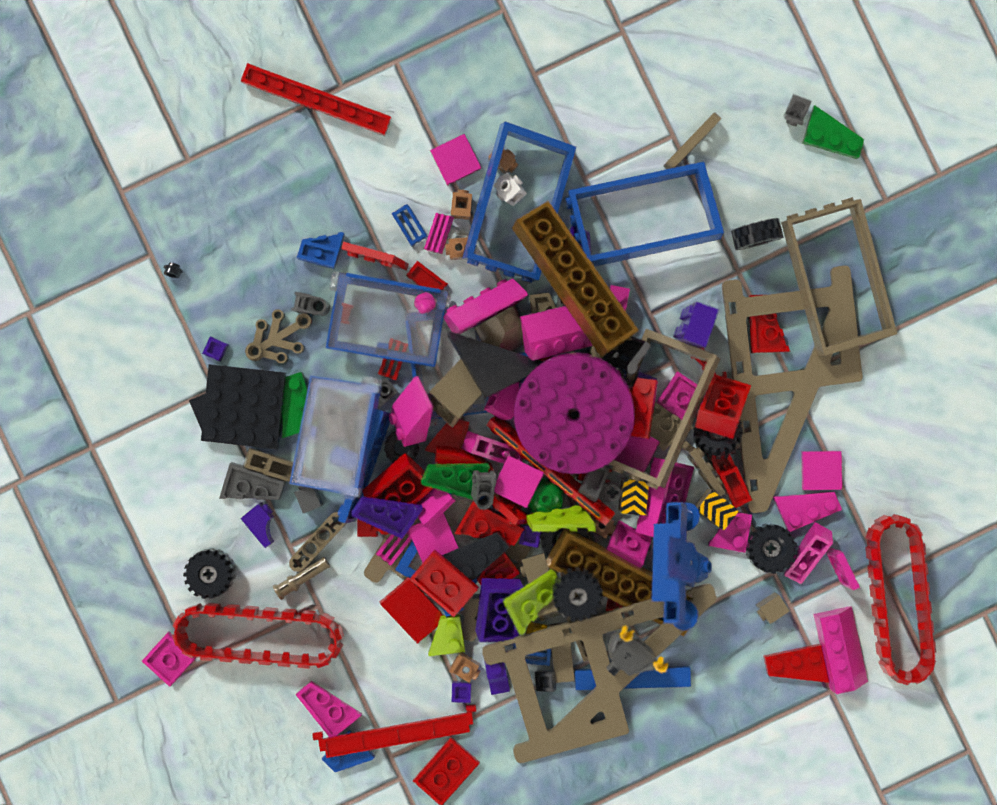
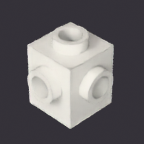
[493,172,527,206]

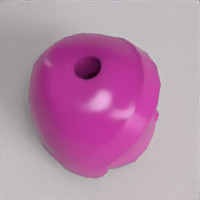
[414,292,436,314]

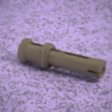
[273,557,330,600]

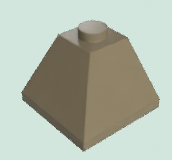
[474,307,524,351]

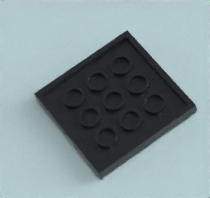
[201,364,286,449]

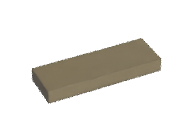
[549,623,574,683]

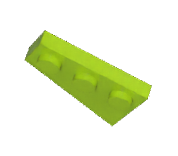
[527,505,595,531]
[503,569,557,635]

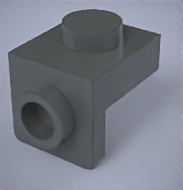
[783,94,812,126]

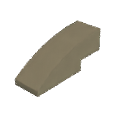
[243,447,307,482]

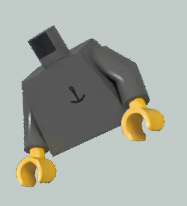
[606,625,669,676]

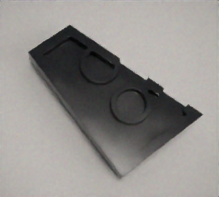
[442,532,511,581]

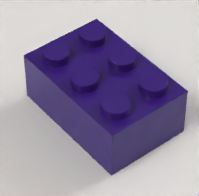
[673,301,719,349]
[475,578,523,642]

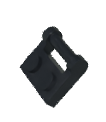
[607,336,651,374]

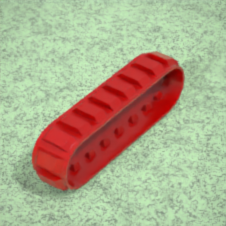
[865,514,936,685]
[172,603,344,669]

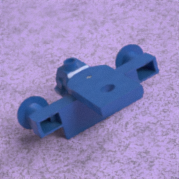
[652,502,712,631]

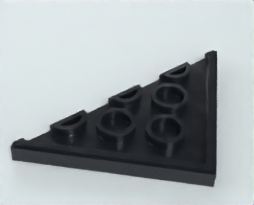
[447,331,543,399]

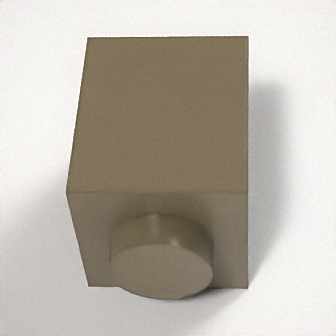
[756,592,790,624]

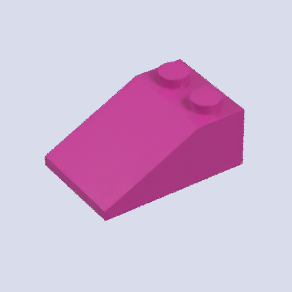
[389,376,433,447]

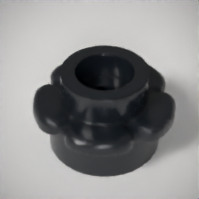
[163,262,183,279]

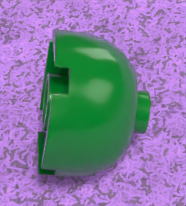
[528,478,564,513]

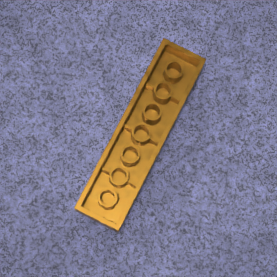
[512,201,639,357]
[546,528,693,637]

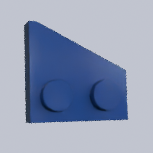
[297,232,345,269]
[322,730,375,772]

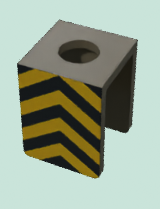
[618,478,649,515]
[695,488,738,530]

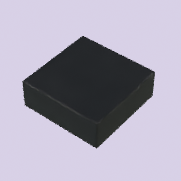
[534,671,556,692]

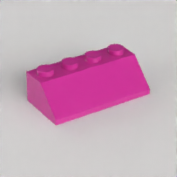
[444,278,528,334]
[520,306,593,361]
[636,457,694,537]
[813,606,868,695]

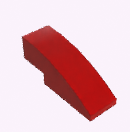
[435,445,494,472]
[706,453,752,508]

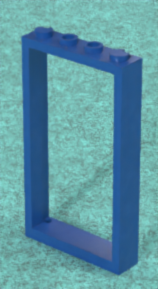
[462,121,576,283]
[565,162,724,267]

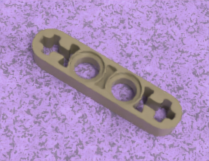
[663,112,722,169]
[289,511,346,572]

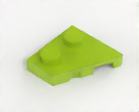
[428,614,466,656]

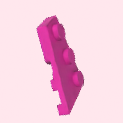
[773,492,842,532]
[295,681,362,737]

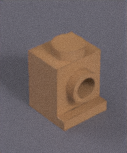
[488,148,519,174]
[451,190,473,220]
[445,237,468,260]
[586,514,616,538]
[449,652,481,683]

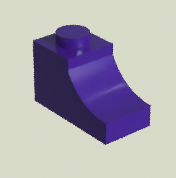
[240,502,274,548]
[484,660,510,695]

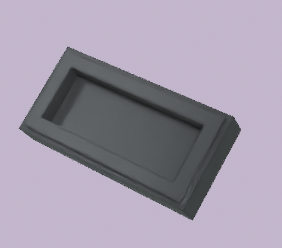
[578,466,610,502]

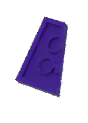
[352,497,423,539]

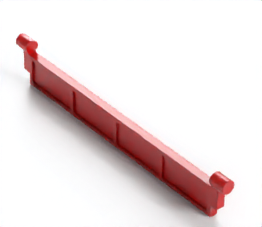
[312,704,476,758]

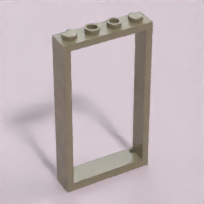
[781,197,897,356]
[605,329,720,489]

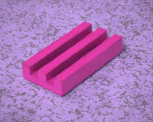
[424,213,454,254]
[376,530,412,566]

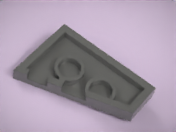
[219,462,286,500]

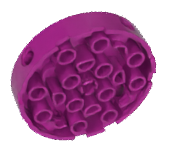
[514,353,634,474]

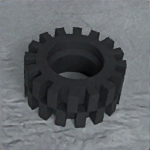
[384,431,420,463]

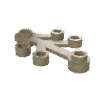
[245,309,312,364]

